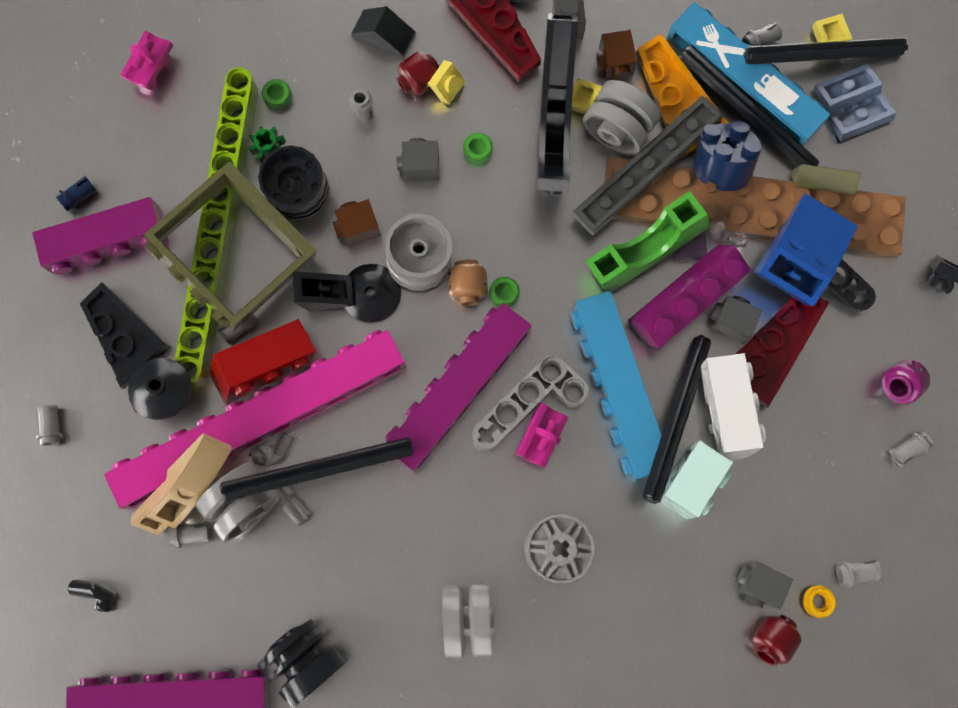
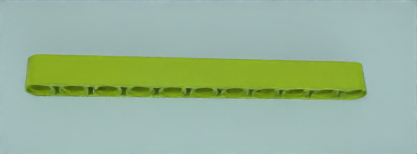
[175,67,258,389]

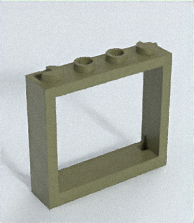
[144,161,317,331]

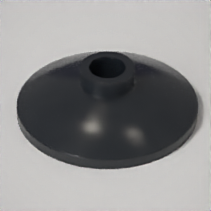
[345,264,401,323]
[128,358,192,420]

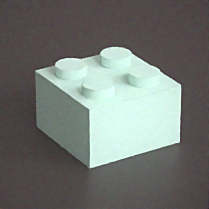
[661,440,733,520]

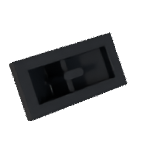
[351,6,416,58]
[293,271,353,312]

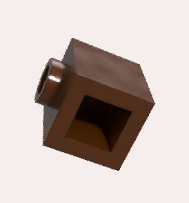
[596,30,637,80]
[332,199,381,247]

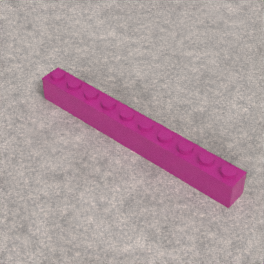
[104,330,407,510]

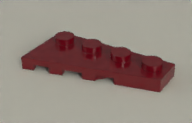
[445,0,541,82]
[735,297,829,408]

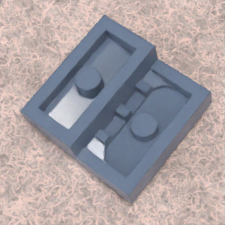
[814,64,896,141]

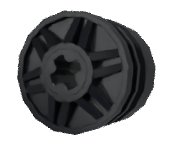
[258,145,330,221]
[257,619,346,708]

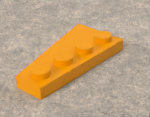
[636,34,729,161]

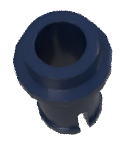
[56,176,97,212]

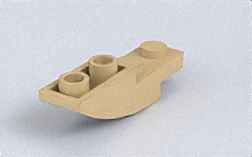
[131,433,231,536]

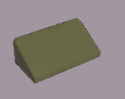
[791,164,861,194]

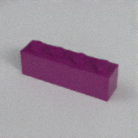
[32,197,168,275]
[628,244,752,348]

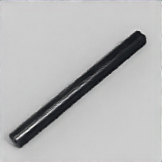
[743,37,908,65]
[680,45,819,166]
[643,335,711,504]
[220,438,413,501]

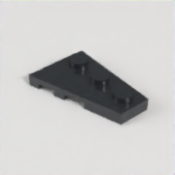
[80,282,168,389]

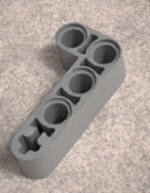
[472,355,589,452]

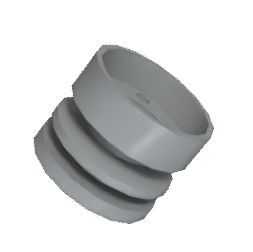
[524,514,595,584]

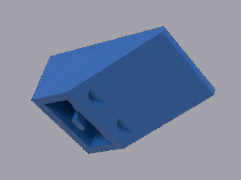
[753,193,858,307]

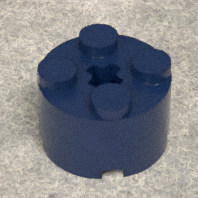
[693,121,762,191]

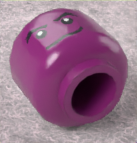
[882,360,930,404]

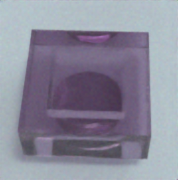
[675,231,707,261]

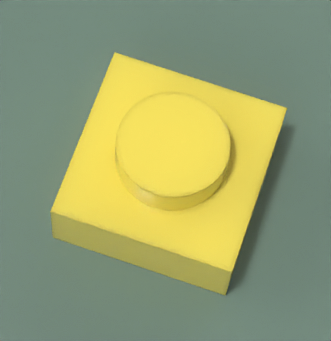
[812,14,853,42]
[428,60,466,104]
[572,78,603,115]

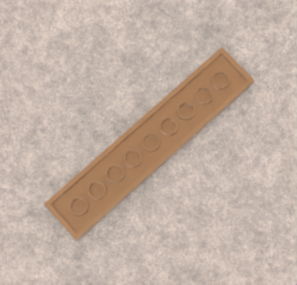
[604,157,906,257]

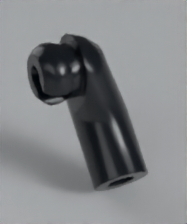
[68,580,115,612]

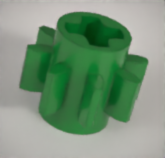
[248,126,287,164]

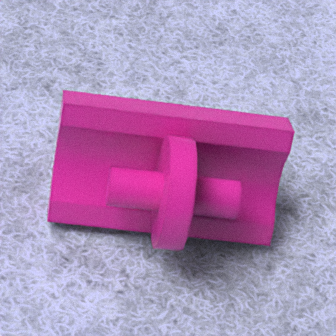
[120,30,173,90]
[515,403,569,468]

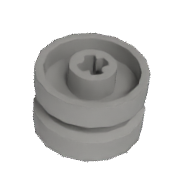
[582,80,661,155]
[385,214,452,291]
[195,462,280,542]
[442,584,494,659]

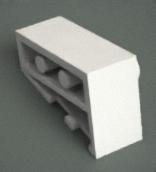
[701,353,766,460]

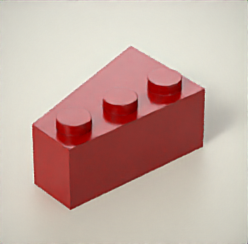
[210,319,316,406]

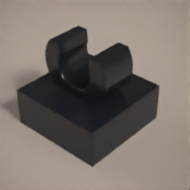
[928,255,958,294]

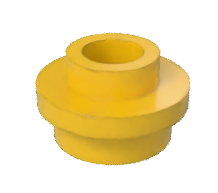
[802,585,836,618]

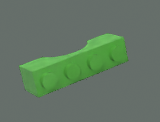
[586,191,710,293]

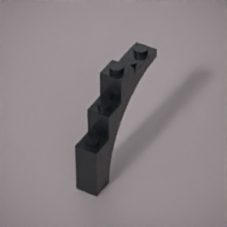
[536,13,578,195]

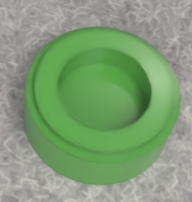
[262,79,292,110]
[463,133,493,164]
[489,277,520,308]

